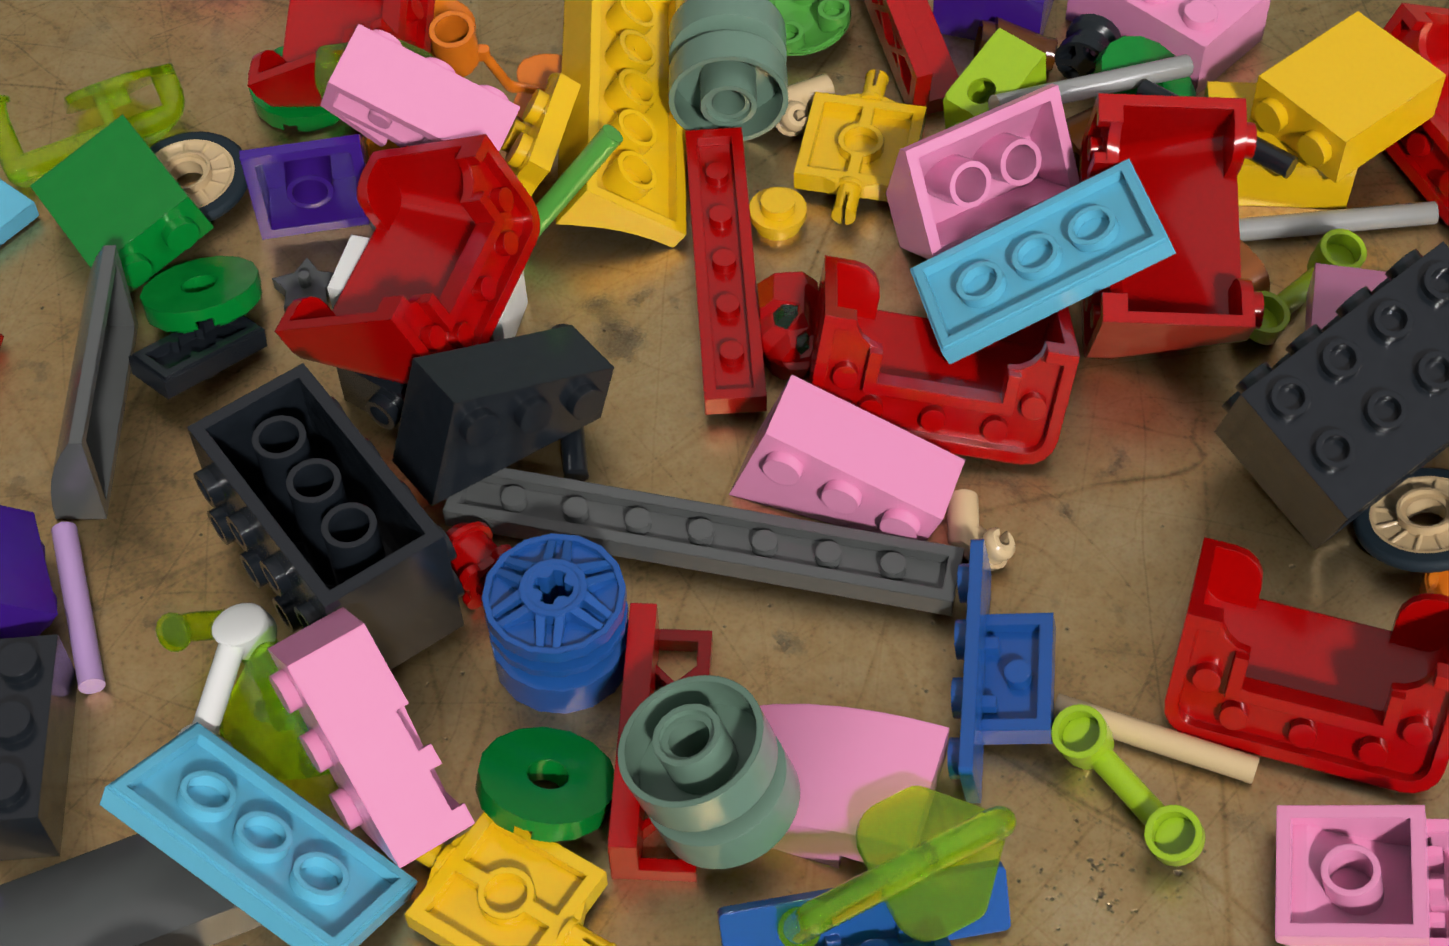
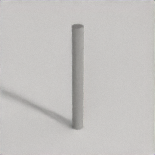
[988,54,1194,110]
[1239,201,1439,241]

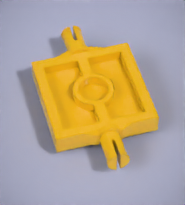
[794,69,927,225]
[500,73,581,196]
[404,812,617,946]

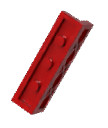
[864,0,959,115]
[607,603,713,882]

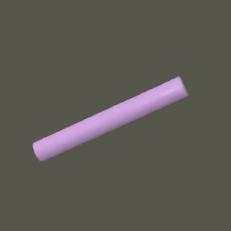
[51,521,106,694]

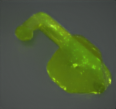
[0,63,185,188]
[156,609,331,780]
[778,786,1017,946]

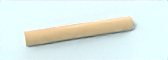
[1054,693,1260,784]

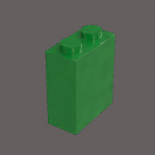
[30,114,215,293]

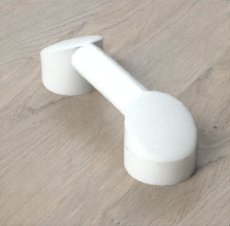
[177,603,277,748]

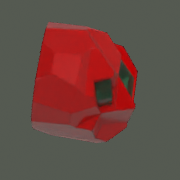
[757,271,819,380]

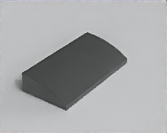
[51,245,139,519]
[0,833,263,946]

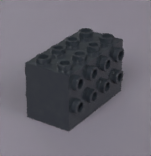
[1214,241,1449,550]
[187,363,465,670]

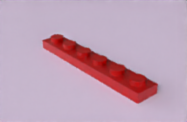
[685,127,767,415]

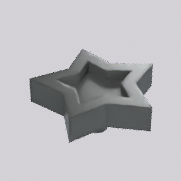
[272,258,334,311]

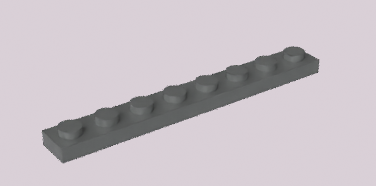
[443,468,964,616]

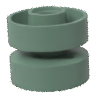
[668,0,789,141]
[618,675,800,869]

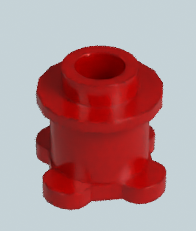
[446,521,512,610]

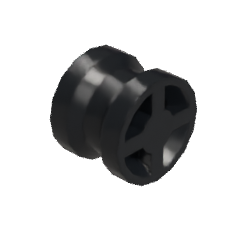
[1055,14,1121,79]

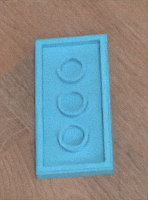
[910,159,1176,365]
[99,722,418,946]

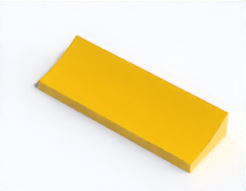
[556,0,686,248]

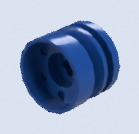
[482,533,629,714]

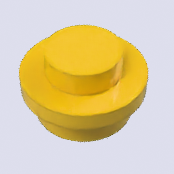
[749,187,807,241]

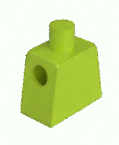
[943,28,1046,129]

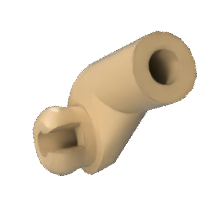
[775,74,835,137]
[947,489,1016,571]

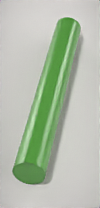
[536,124,623,238]

